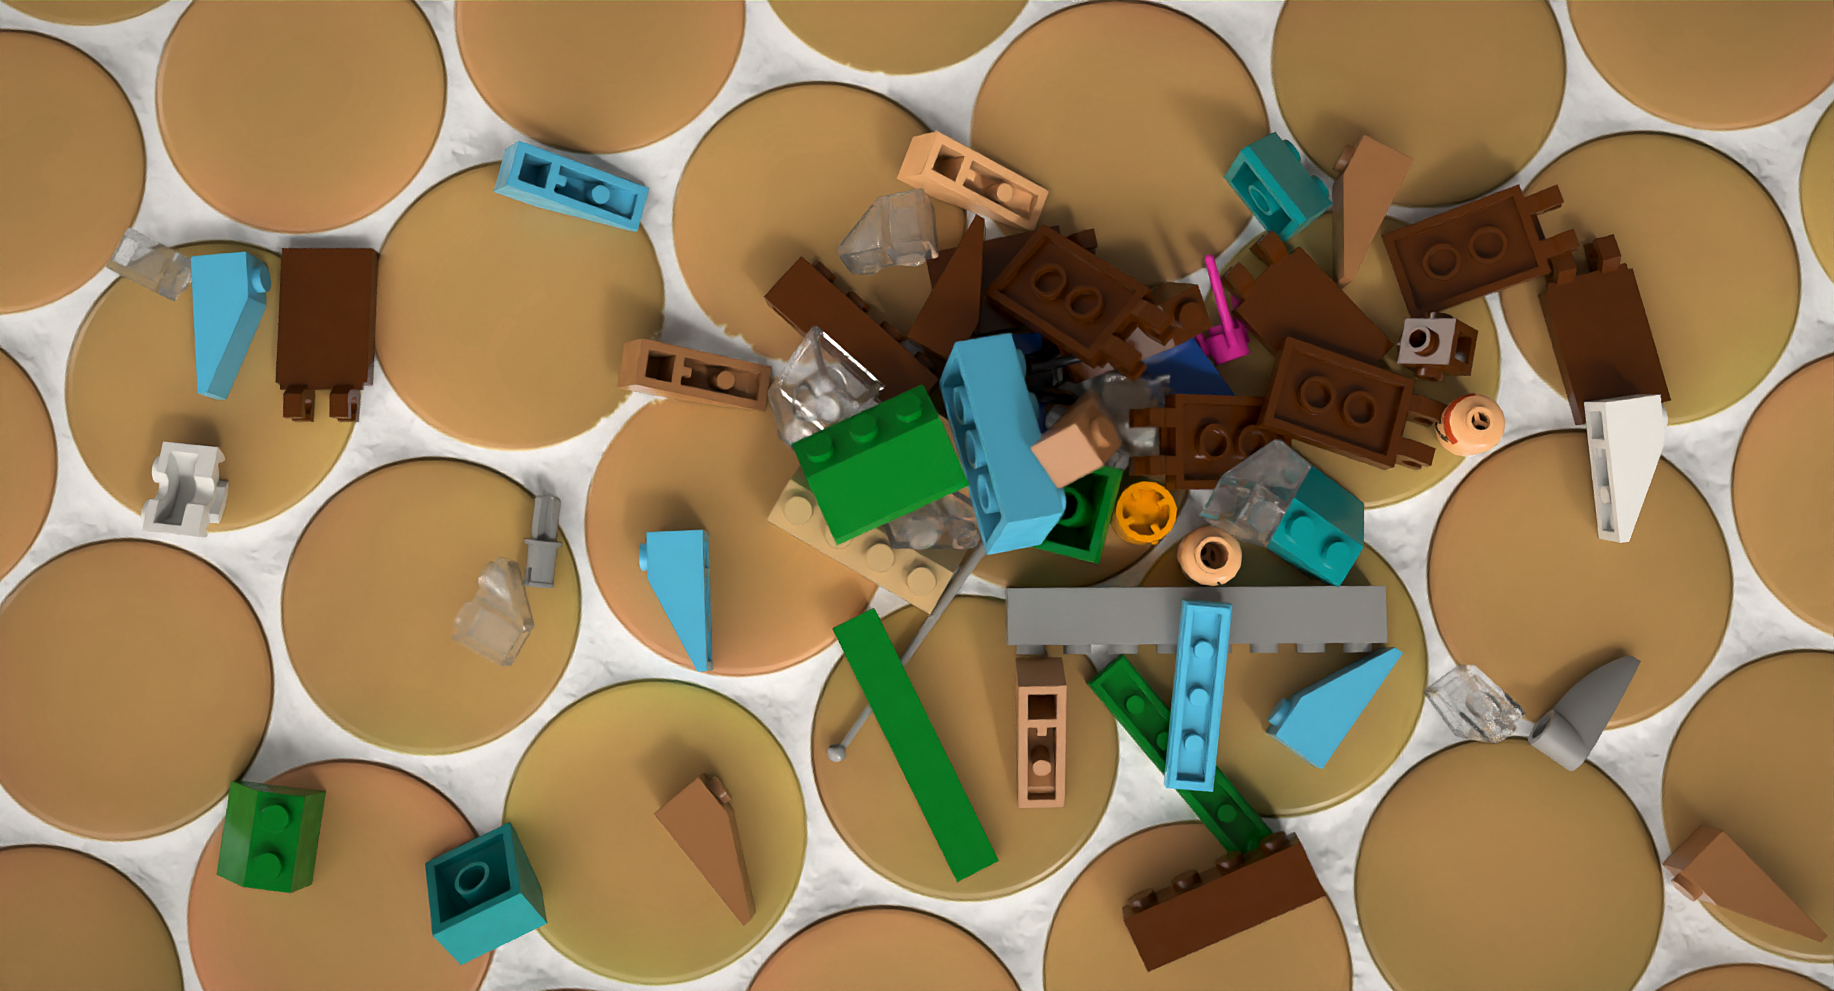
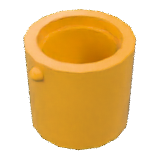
[1110,481,1177,546]

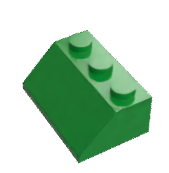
[791,384,969,545]

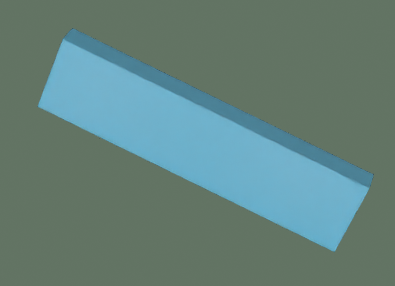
[1164,599,1232,792]

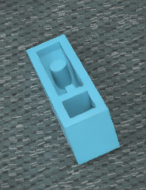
[493,141,649,232]
[191,252,271,400]
[639,530,713,672]
[1266,647,1403,769]

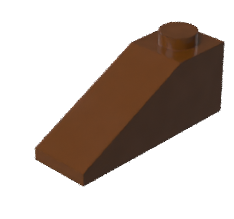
[907,214,986,363]
[1058,282,1212,384]

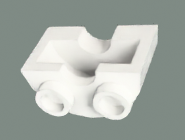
[141,441,229,538]

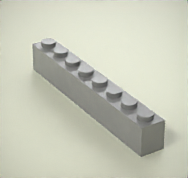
[1005,586,1388,654]

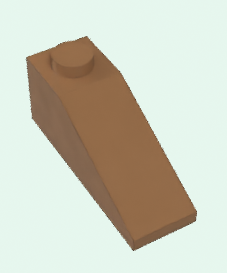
[1332,134,1414,290]
[617,338,771,412]
[1031,387,1122,489]
[1015,657,1067,808]
[654,773,756,926]
[1662,825,1827,942]

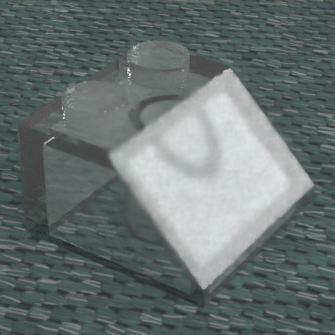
[768,325,886,452]

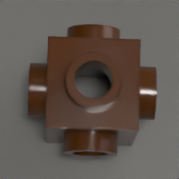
[1397,312,1478,382]

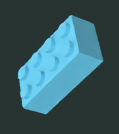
[938,333,1066,555]

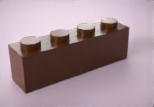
[764,256,939,404]
[1122,831,1326,972]

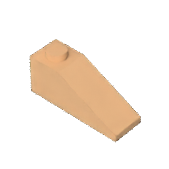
[897,131,1049,232]

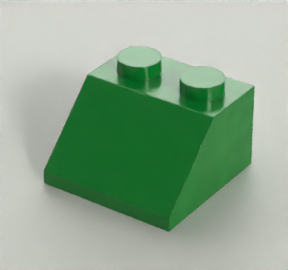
[1031,465,1123,564]
[216,780,326,893]

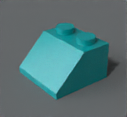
[1224,132,1333,244]
[1243,453,1364,587]
[425,822,547,965]

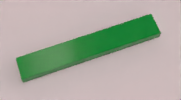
[832,608,999,882]
[1086,654,1273,854]

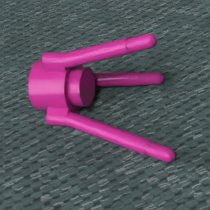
[1194,254,1250,366]

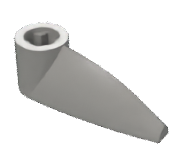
[1528,655,1641,772]

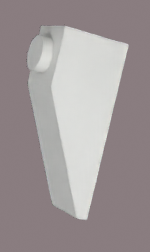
[1584,394,1668,543]

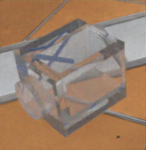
[106,227,192,301]

